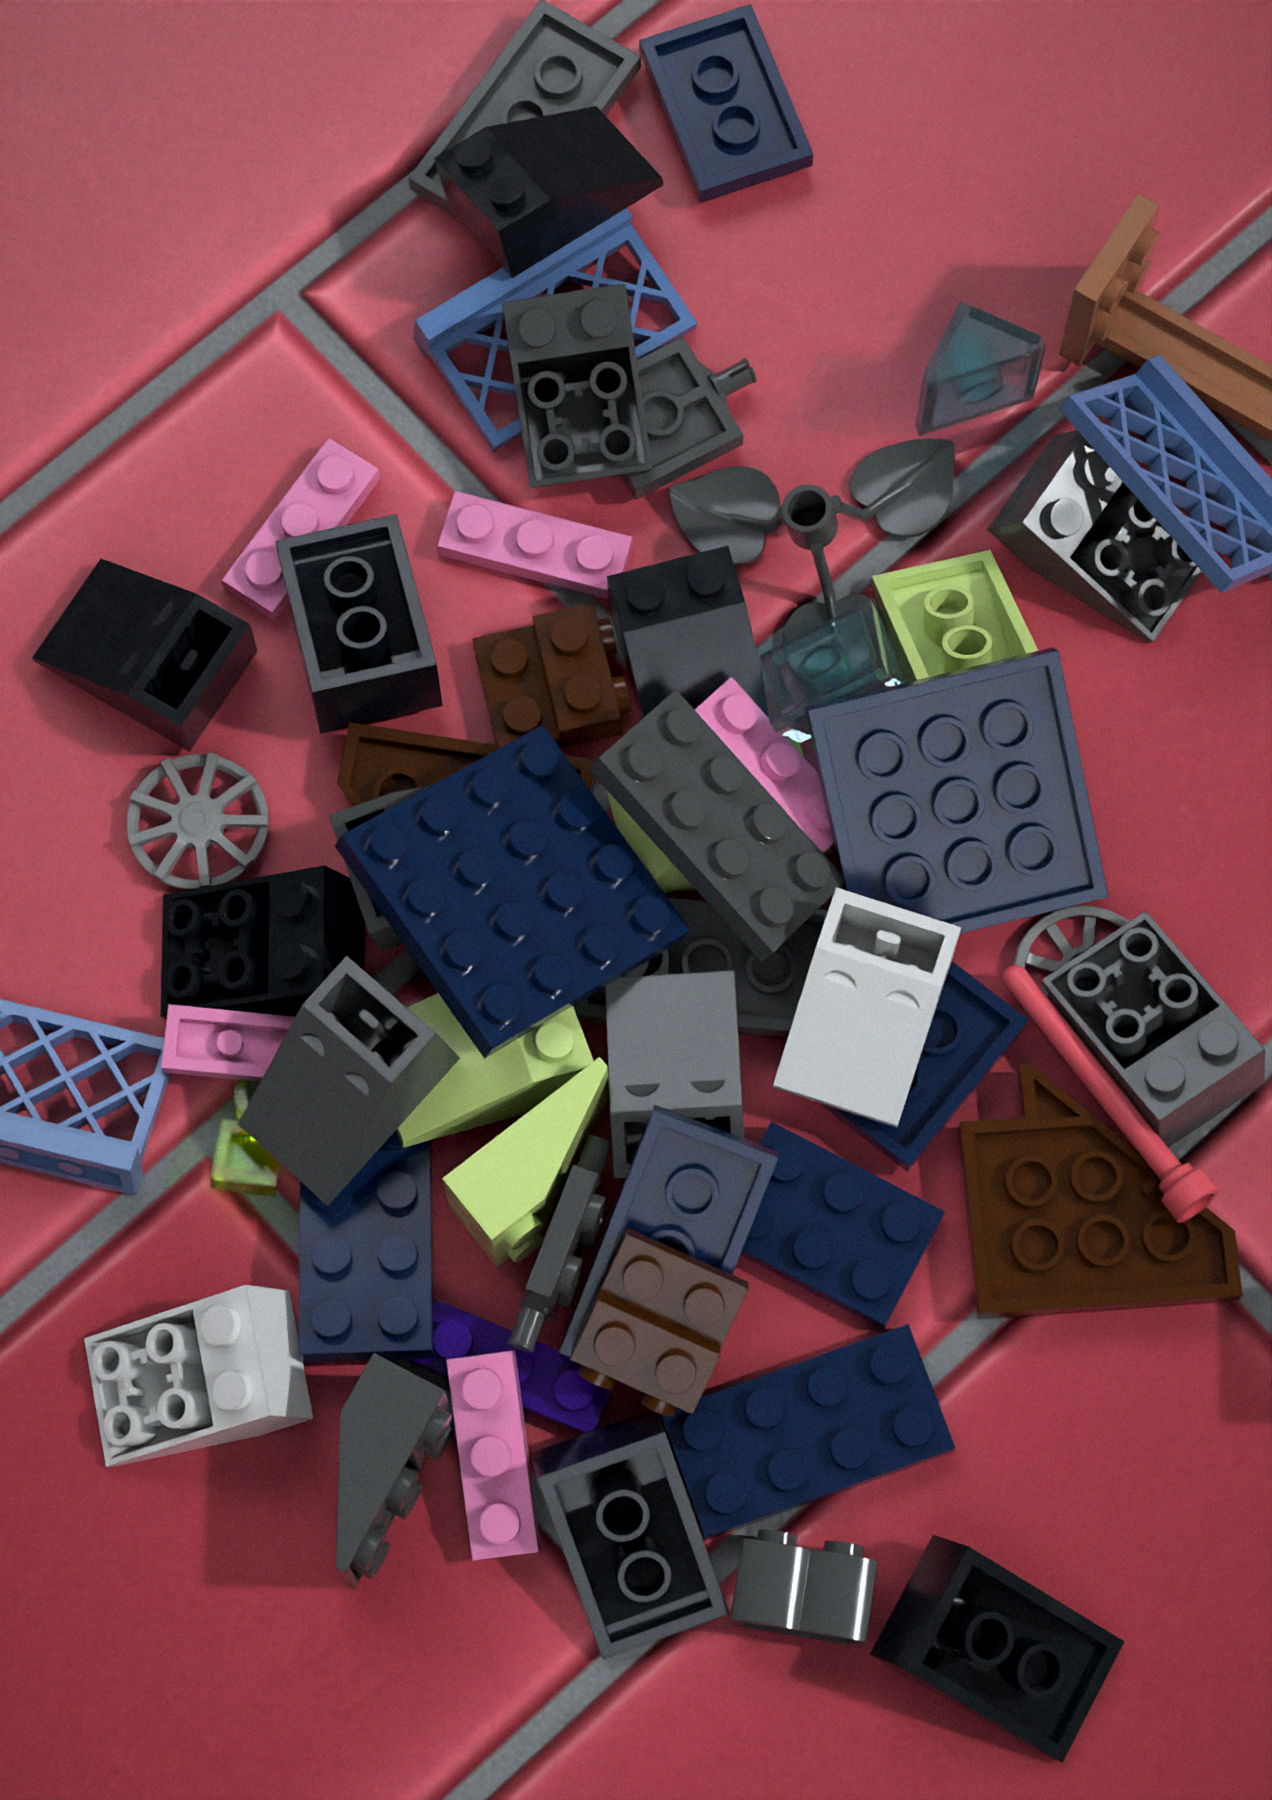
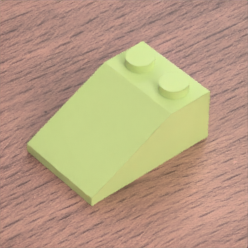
[872,550,1038,684]
[396,993,594,1148]
[442,1057,610,1267]

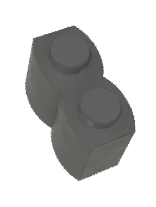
[729,1529,877,1647]

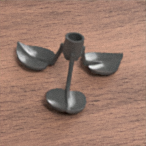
[669,439,955,698]

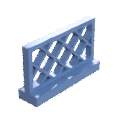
[413,208,697,452]
[1059,355,1272,593]
[0,999,171,1196]

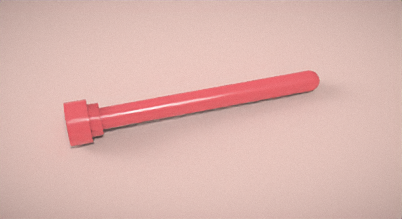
[1003,965,1220,1223]

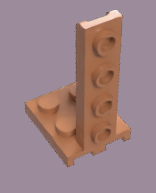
[1059,194,1272,443]

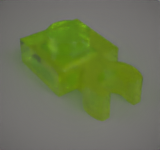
[210,1079,281,1197]

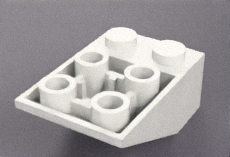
[773,887,961,1128]
[84,1285,313,1467]

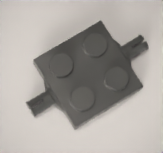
[621,337,757,500]
[507,1135,612,1354]

